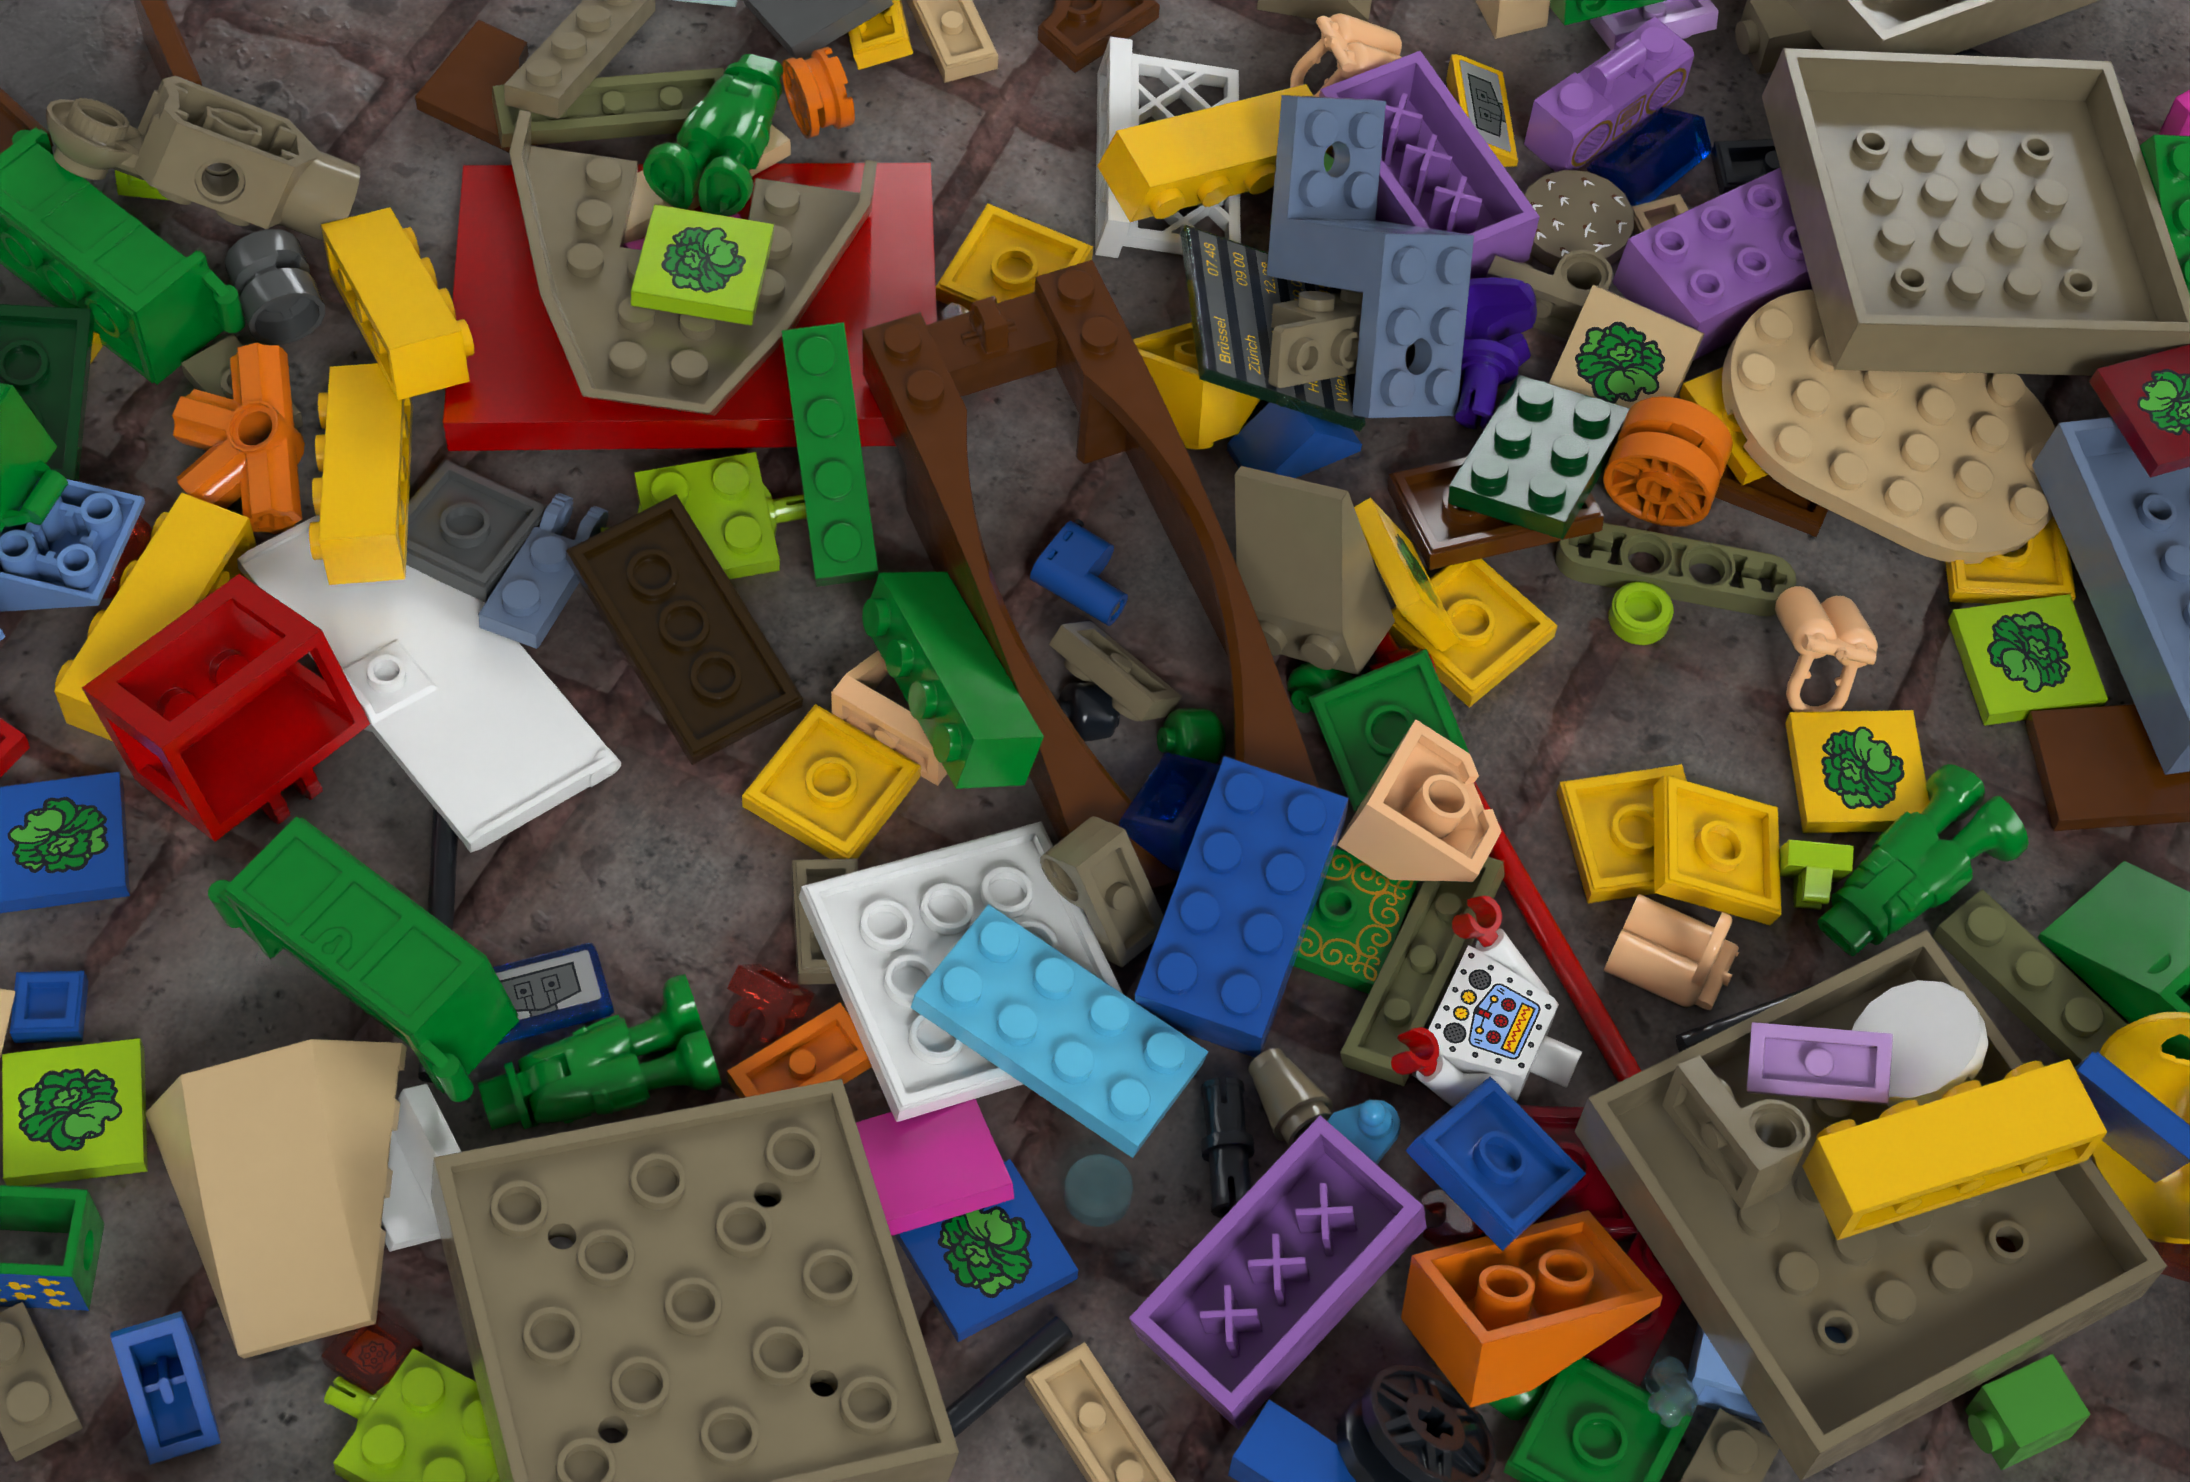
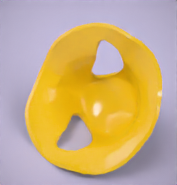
[2091,1012,2190,1244]

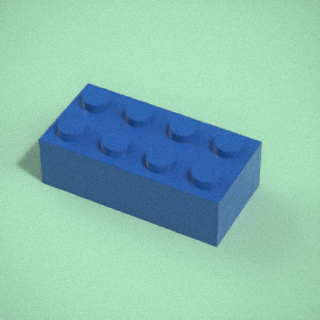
[1135,756,1349,1058]

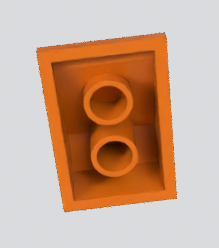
[1401,1210,1662,1408]

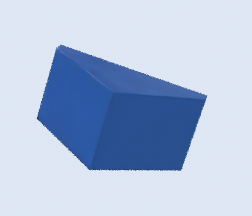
[1227,397,1362,478]
[110,1311,221,1465]

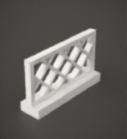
[1095,36,1241,258]

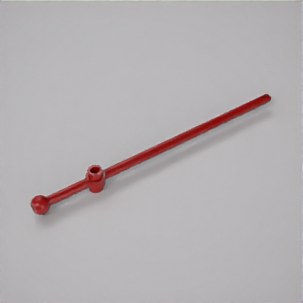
[1363,631,1642,1083]

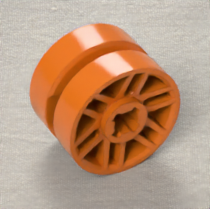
[1603,396,1733,527]

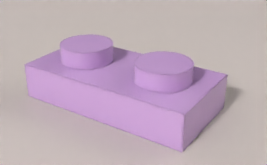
[1590,0,1719,50]
[1747,1022,1893,1105]

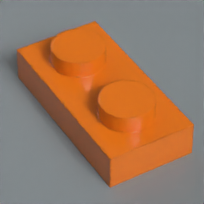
[727,1003,872,1098]

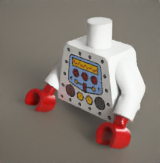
[1391,895,1583,1107]

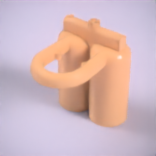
[1290,13,1402,97]
[1775,586,1878,712]
[1604,894,1739,1010]

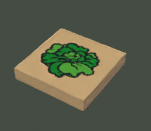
[1549,285,1705,408]

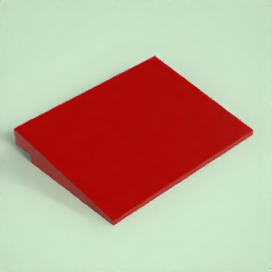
[443,162,937,451]

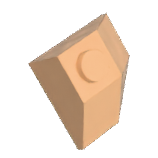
[1337,720,1502,882]

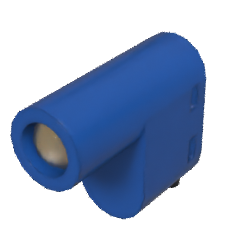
[1030,519,1128,626]

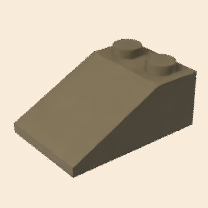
[1235,466,1395,675]

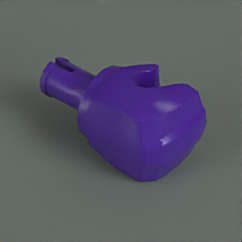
[1455,277,1537,429]

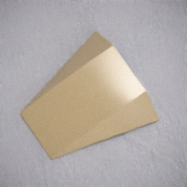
[145,1039,407,1359]

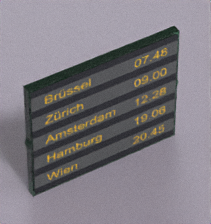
[1180,225,1366,432]

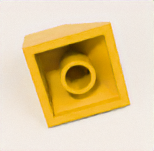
[1133,322,1261,450]

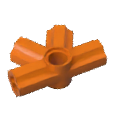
[172,342,305,534]

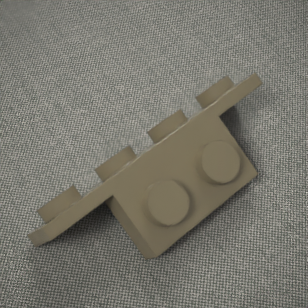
[1268,289,1415,388]

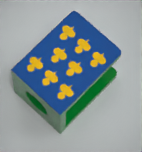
[0,1185,105,1311]

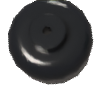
[1056,681,1120,742]

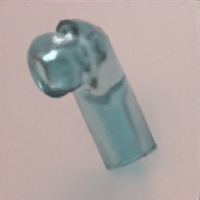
[1645,1356,1699,1427]

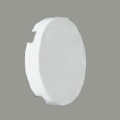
[1852,980,1988,1107]

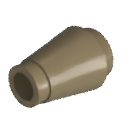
[1248,1048,1333,1147]

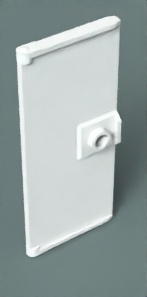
[237,515,621,853]

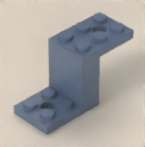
[1267,95,1474,418]

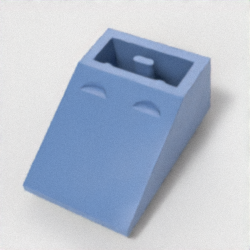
[0,478,145,612]

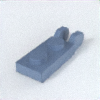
[478,493,609,649]

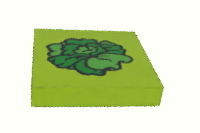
[631,204,774,326]
[1948,594,2108,726]
[2,1038,148,1186]

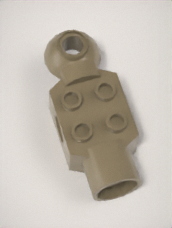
[46,76,360,242]

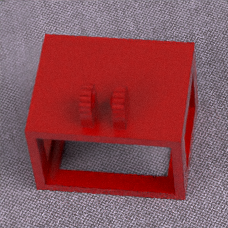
[82,574,370,842]

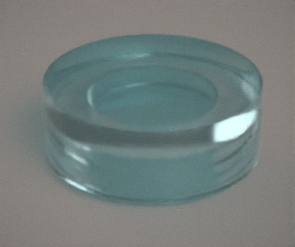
[1064,1154,1133,1227]

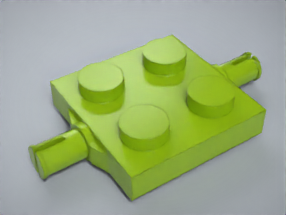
[601,452,807,579]
[324,1348,500,1482]

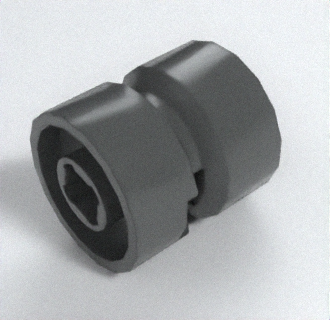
[224,229,326,344]

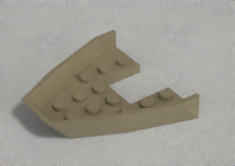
[509,110,877,416]

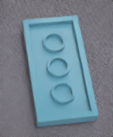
[911,904,1209,1158]

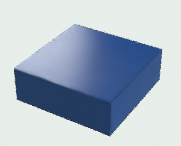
[10,971,89,1043]

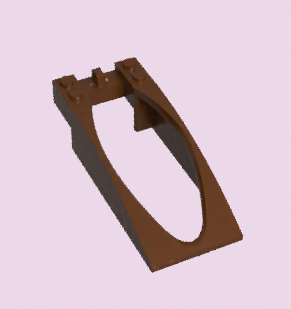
[862,260,1319,895]

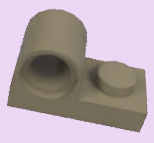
[1487,249,1613,340]
[1040,816,1164,968]
[1661,1055,1811,1210]

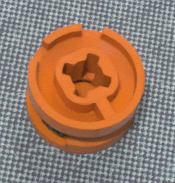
[782,47,855,139]

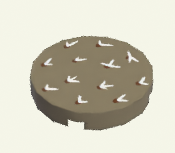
[1524,170,1634,269]

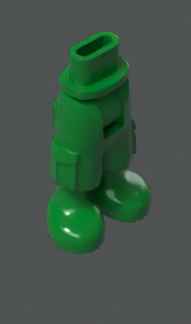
[643,54,784,216]
[1817,764,2029,956]
[477,974,722,1130]

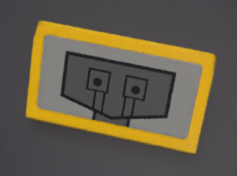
[1446,54,1518,167]

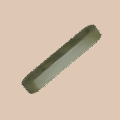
[1555,523,1796,616]

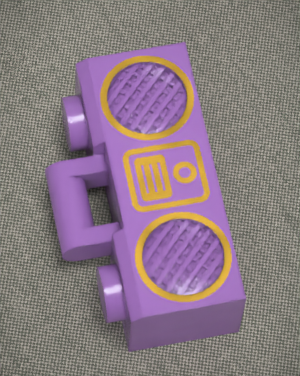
[1524,17,1694,172]

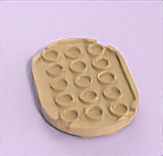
[1722,290,2055,564]

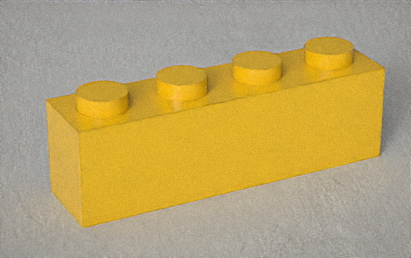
[1097,84,1333,222]
[321,207,474,400]
[309,363,413,585]
[54,493,257,741]
[1802,1059,2107,1240]

